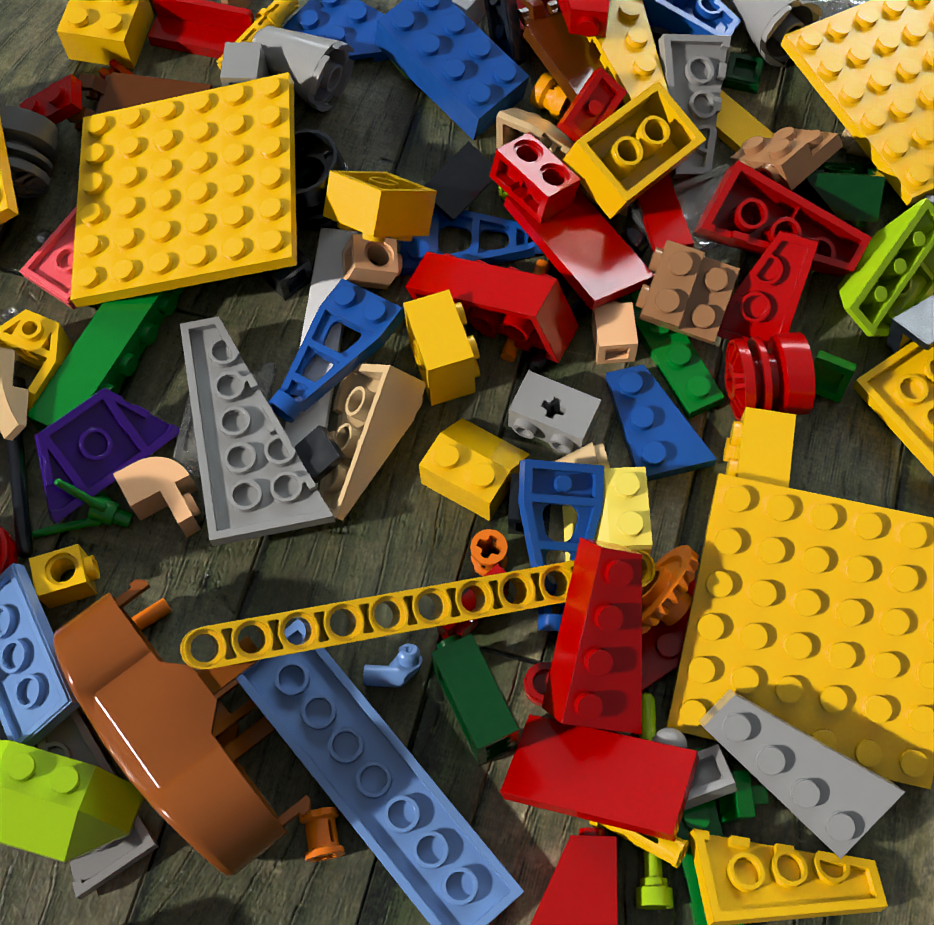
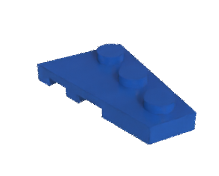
[605,364,717,482]

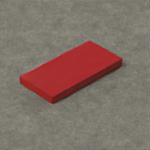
[504,189,654,310]
[500,714,699,842]

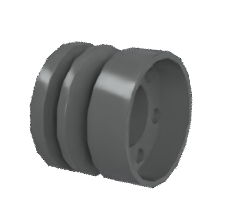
[0,105,59,199]

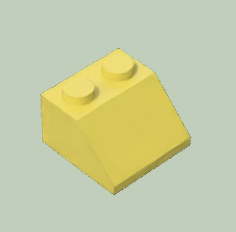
[562,467,653,562]

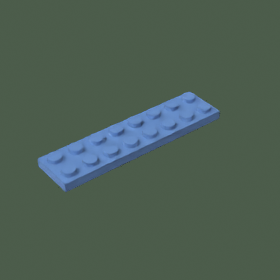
[236,619,524,925]

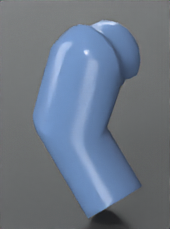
[363,643,423,688]

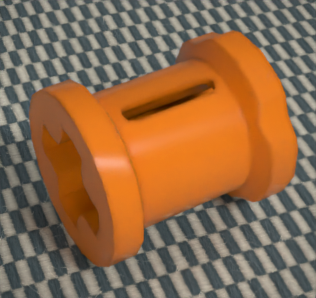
[470,529,508,576]
[299,807,345,862]

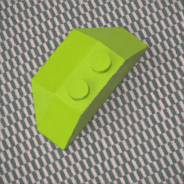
[838,198,934,337]
[0,740,144,863]

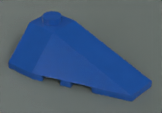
[642,0,741,36]

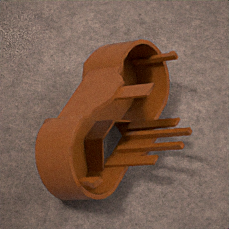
[53,579,312,876]

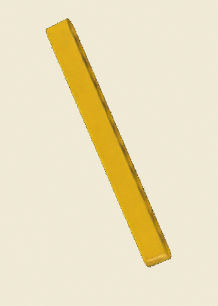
[180,549,655,669]

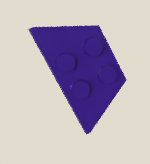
[35,388,182,524]

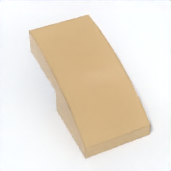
[0,347,29,441]

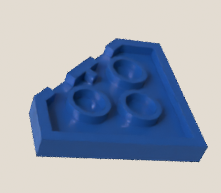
[282,0,389,62]

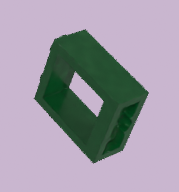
[431,633,519,766]

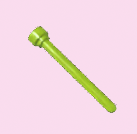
[636,692,673,910]

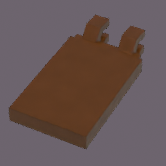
[518,0,616,103]
[67,72,214,132]

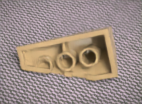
[496,107,631,217]

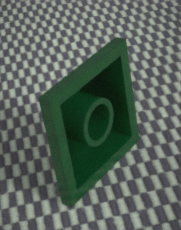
[806,161,885,227]

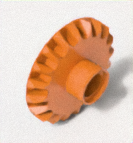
[642,545,699,634]

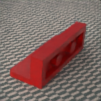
[148,0,254,59]

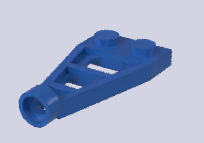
[400,206,544,276]
[268,278,405,423]
[518,459,604,631]

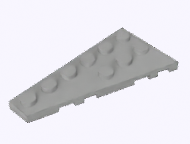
[180,316,335,546]

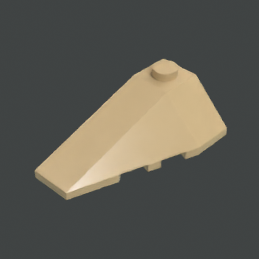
[319,364,427,521]

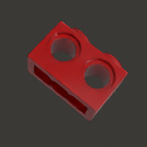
[489,132,581,224]

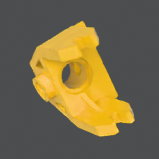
[0,309,73,413]

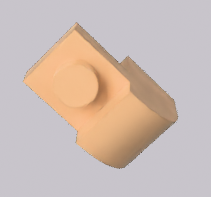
[113,457,201,537]

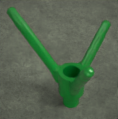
[32,478,134,538]

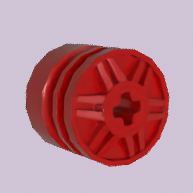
[725,332,815,421]

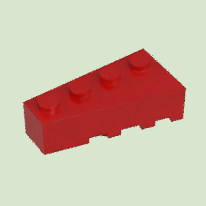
[691,160,872,277]

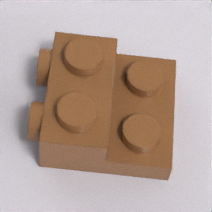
[730,127,843,191]
[635,240,740,344]

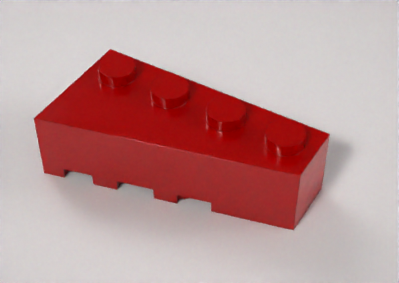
[405,251,579,363]
[541,537,642,734]

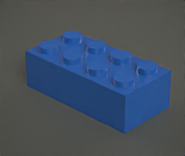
[375,0,530,140]

